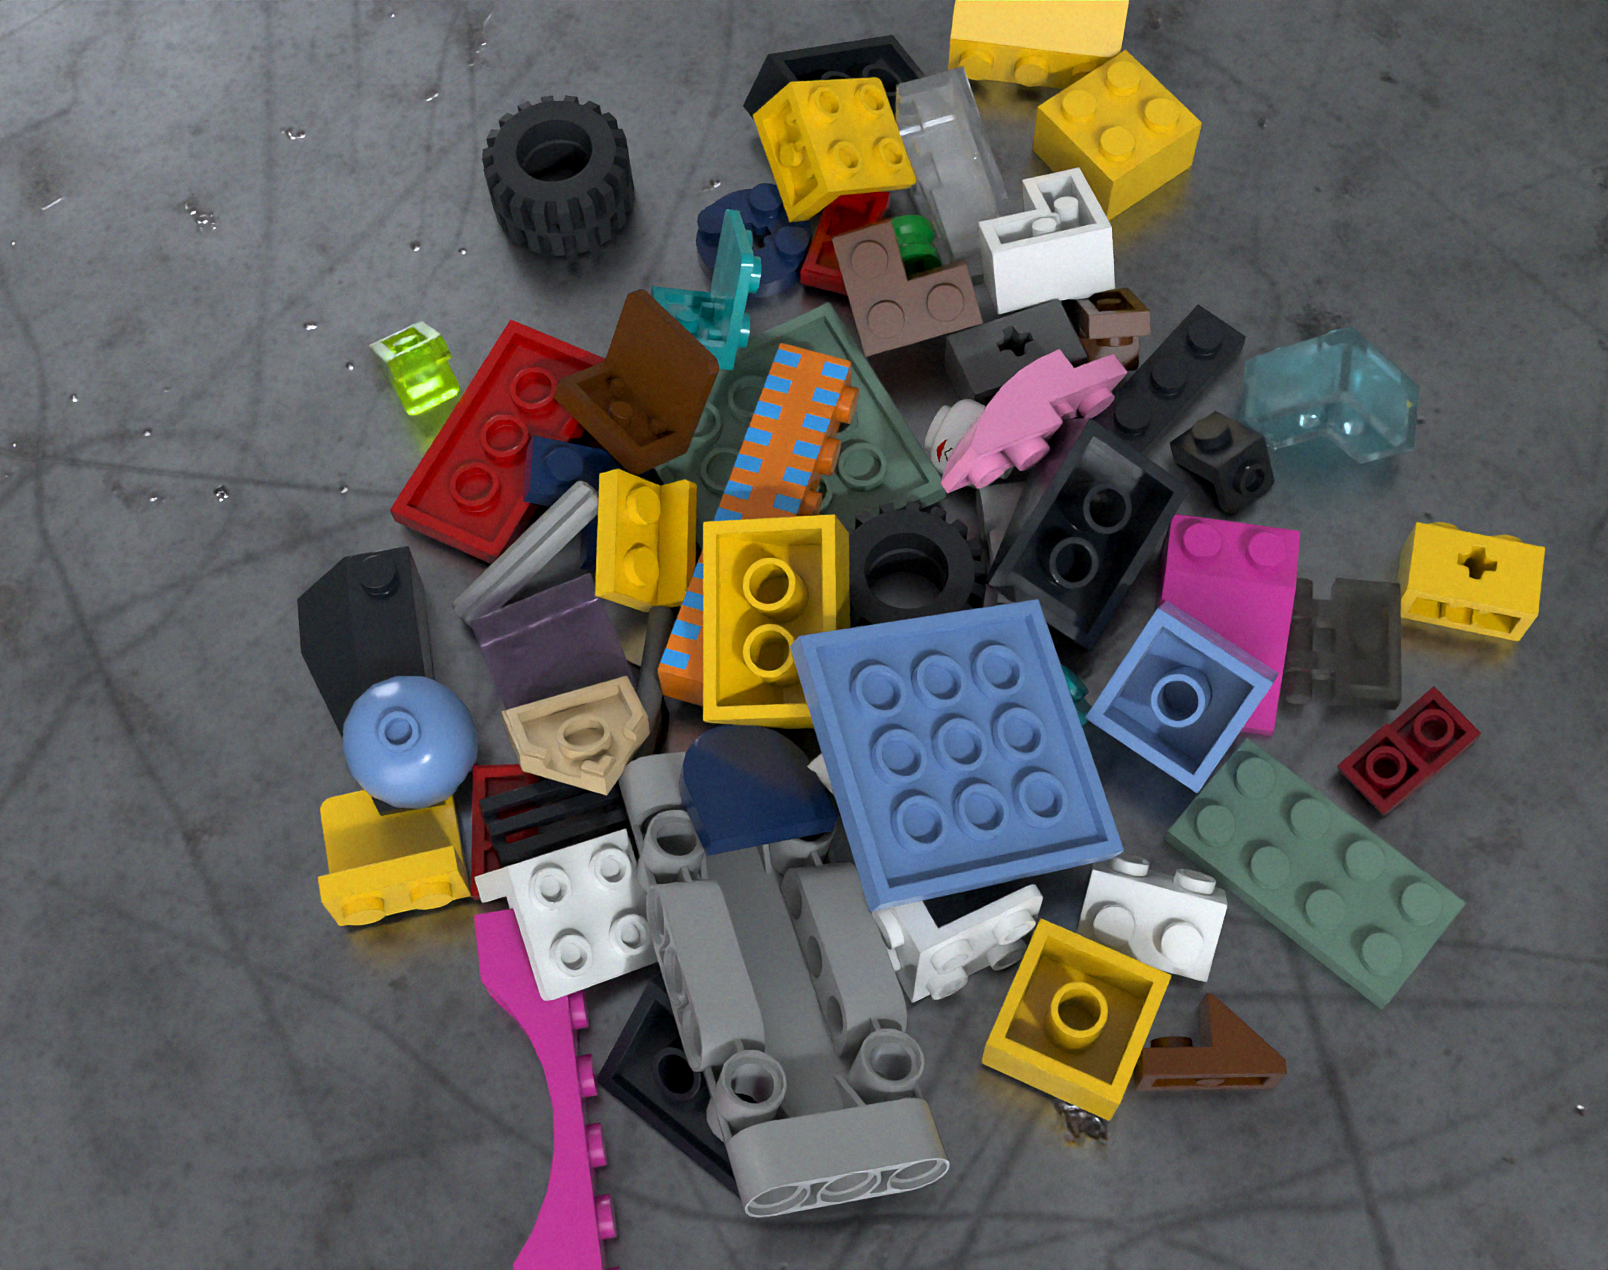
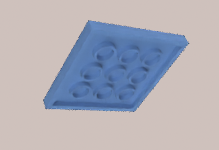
[790,599,1124,912]

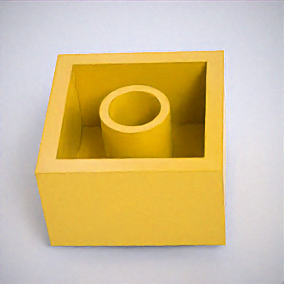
[1032,50,1202,221]
[981,918,1172,1121]

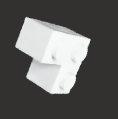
[978,167,1115,314]

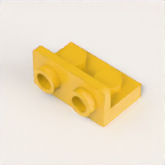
[595,469,697,613]

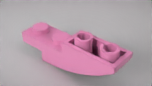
[940,349,1128,493]

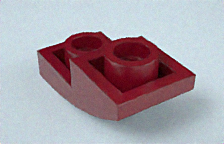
[1337,686,1481,816]

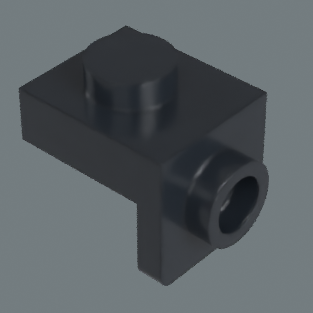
[1169,411,1275,514]

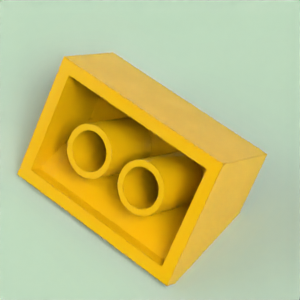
[948,0,1129,89]
[703,514,850,729]

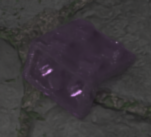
[470,573,638,710]

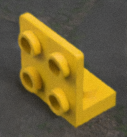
[753,77,916,223]

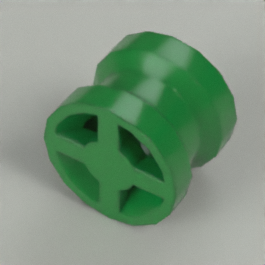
[892,215,941,275]

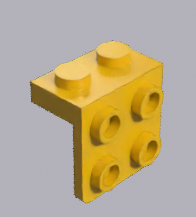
[318,790,471,927]

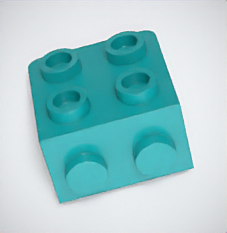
[650,209,761,370]

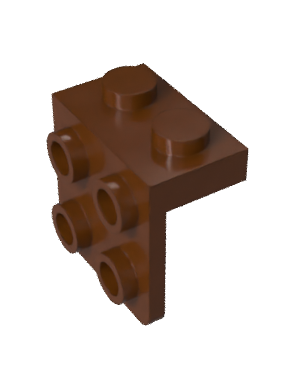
[554,289,719,476]

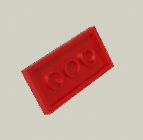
[390,319,605,564]

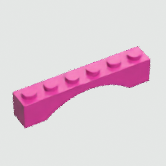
[474,908,621,1270]

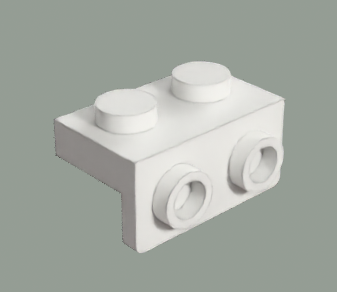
[1076,852,1228,983]

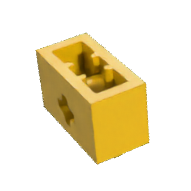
[1392,522,1545,642]

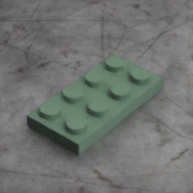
[1164,738,1466,1010]

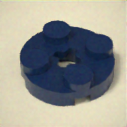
[696,183,812,298]

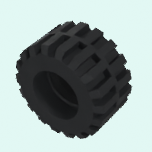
[482,95,635,256]
[845,501,987,628]

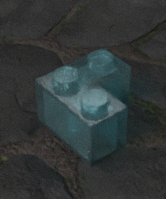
[1239,326,1420,464]

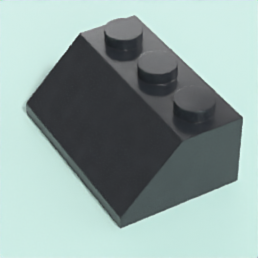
[597,972,757,1199]

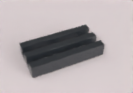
[479,779,629,869]

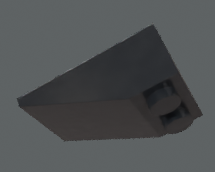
[743,35,955,146]
[985,418,1191,651]

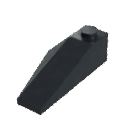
[297,546,446,816]

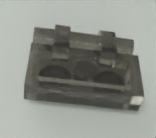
[1282,578,1402,710]

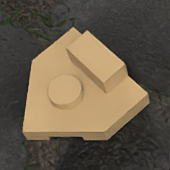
[501,676,650,795]

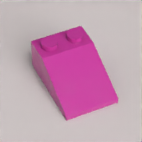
[1154,514,1300,736]

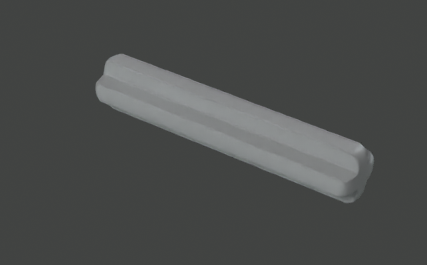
[452,481,599,628]

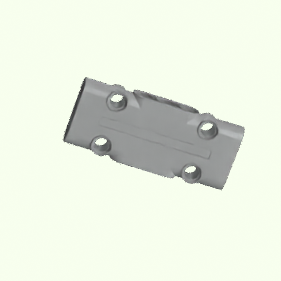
[618,752,950,1218]

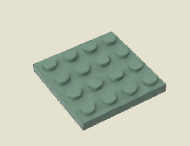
[651,302,946,555]

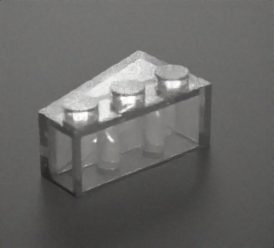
[895,66,1013,287]

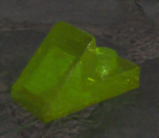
[369,320,460,415]

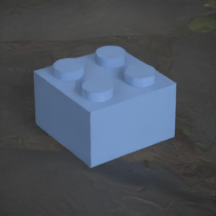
[1085,601,1279,793]

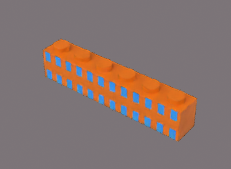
[657,342,859,707]

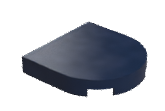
[679,724,838,856]

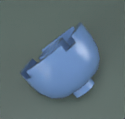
[342,676,478,809]

